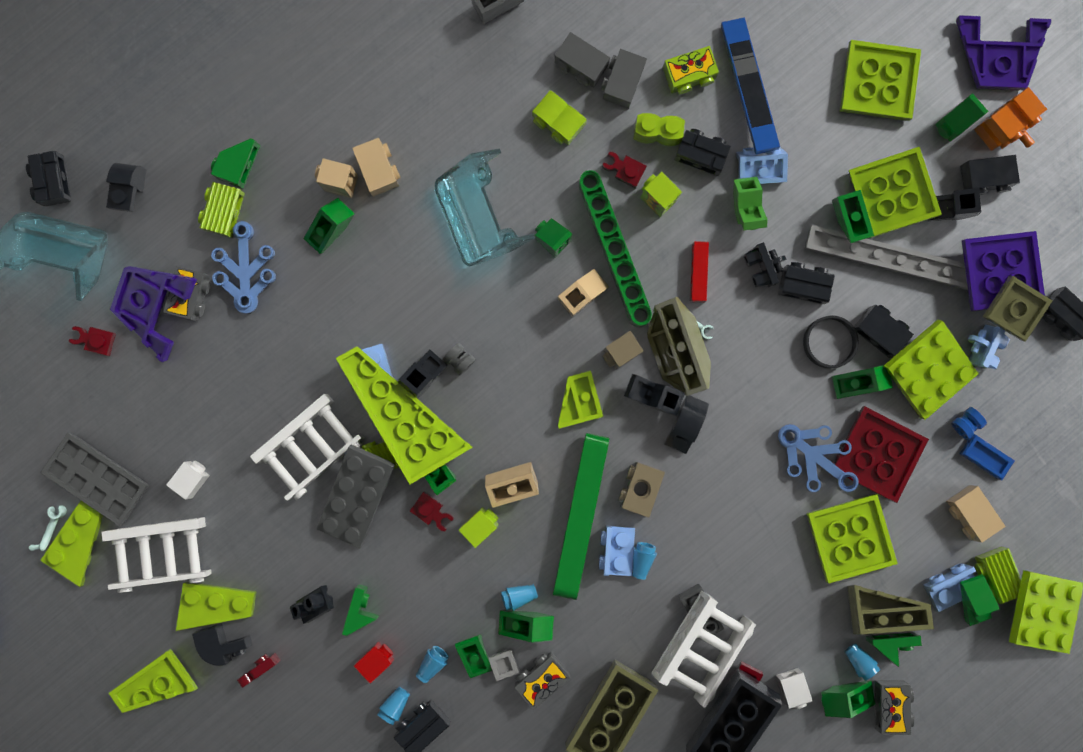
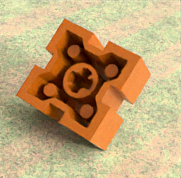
[974,87,1047,151]

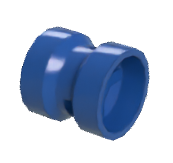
[951,407,987,440]

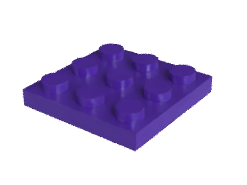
[962,231,1045,311]

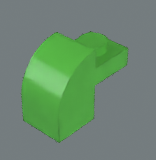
[733,177,768,231]

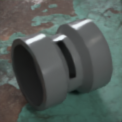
[443,343,476,376]

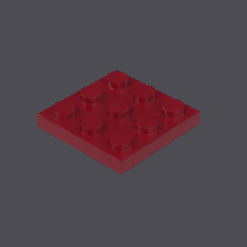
[834,406,929,503]

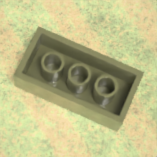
[565,659,658,752]

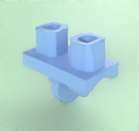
[968,325,1010,369]

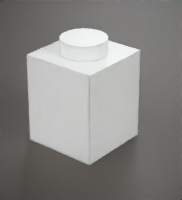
[167,461,210,500]
[776,668,812,709]

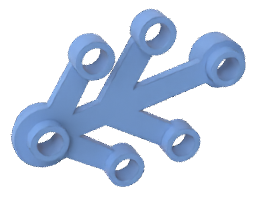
[211,221,276,313]
[778,424,859,492]

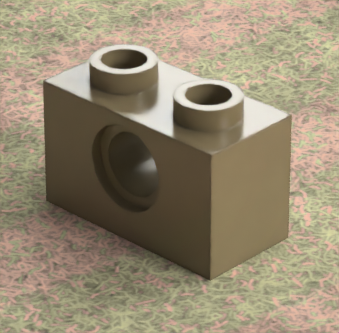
[602,331,643,369]
[618,462,665,518]

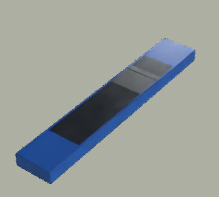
[721,17,780,154]

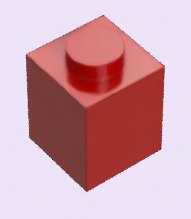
[354,642,394,684]

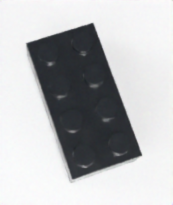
[686,668,782,752]

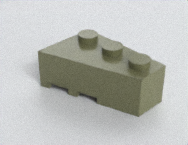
[847,585,934,635]

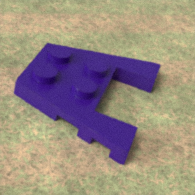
[956,15,1051,91]
[110,266,197,362]

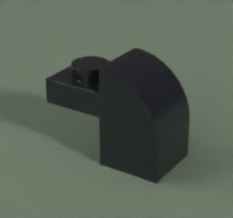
[106,163,146,212]
[928,188,981,222]
[398,349,448,399]
[624,374,685,416]
[664,395,709,454]
[192,623,252,666]

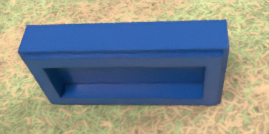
[959,434,1015,481]

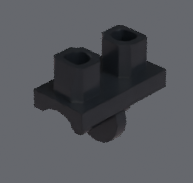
[744,242,787,288]
[290,585,334,624]

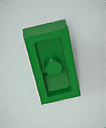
[424,464,456,495]
[960,574,999,626]
[342,584,379,636]
[866,632,922,667]
[455,634,492,678]

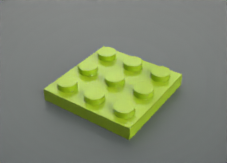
[840,40,921,121]
[848,146,942,238]
[884,319,978,420]
[806,494,898,584]
[1009,570,1083,654]

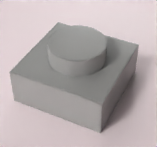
[488,649,519,681]

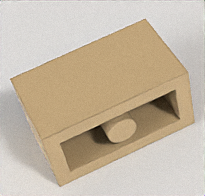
[352,138,401,197]
[315,158,358,198]
[485,462,539,508]
[947,485,1006,543]

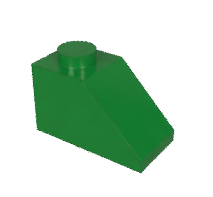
[935,93,989,142]
[211,138,260,189]
[832,190,874,243]
[303,198,355,254]
[535,218,573,258]
[832,365,893,399]
[498,610,554,643]
[821,681,875,718]

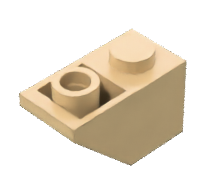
[558,269,609,317]

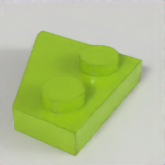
[558,371,603,429]

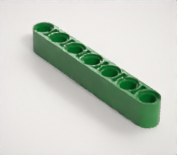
[579,170,652,327]
[553,433,610,600]

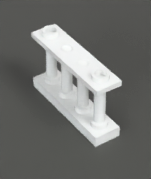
[250,394,365,501]
[102,517,212,593]
[651,591,756,708]

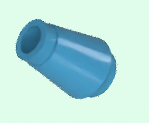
[632,542,657,580]
[501,584,538,611]
[844,643,880,681]
[416,646,449,683]
[377,686,410,725]

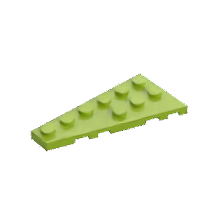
[336,346,473,485]

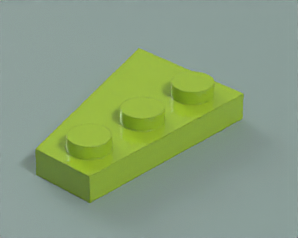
[40,501,103,587]
[176,582,256,631]
[108,649,198,713]

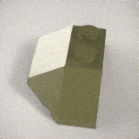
[647,297,711,396]

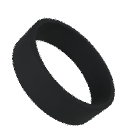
[803,315,859,368]

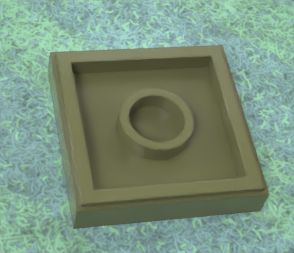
[983,275,1052,342]

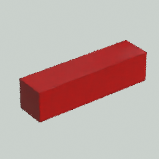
[690,241,709,303]

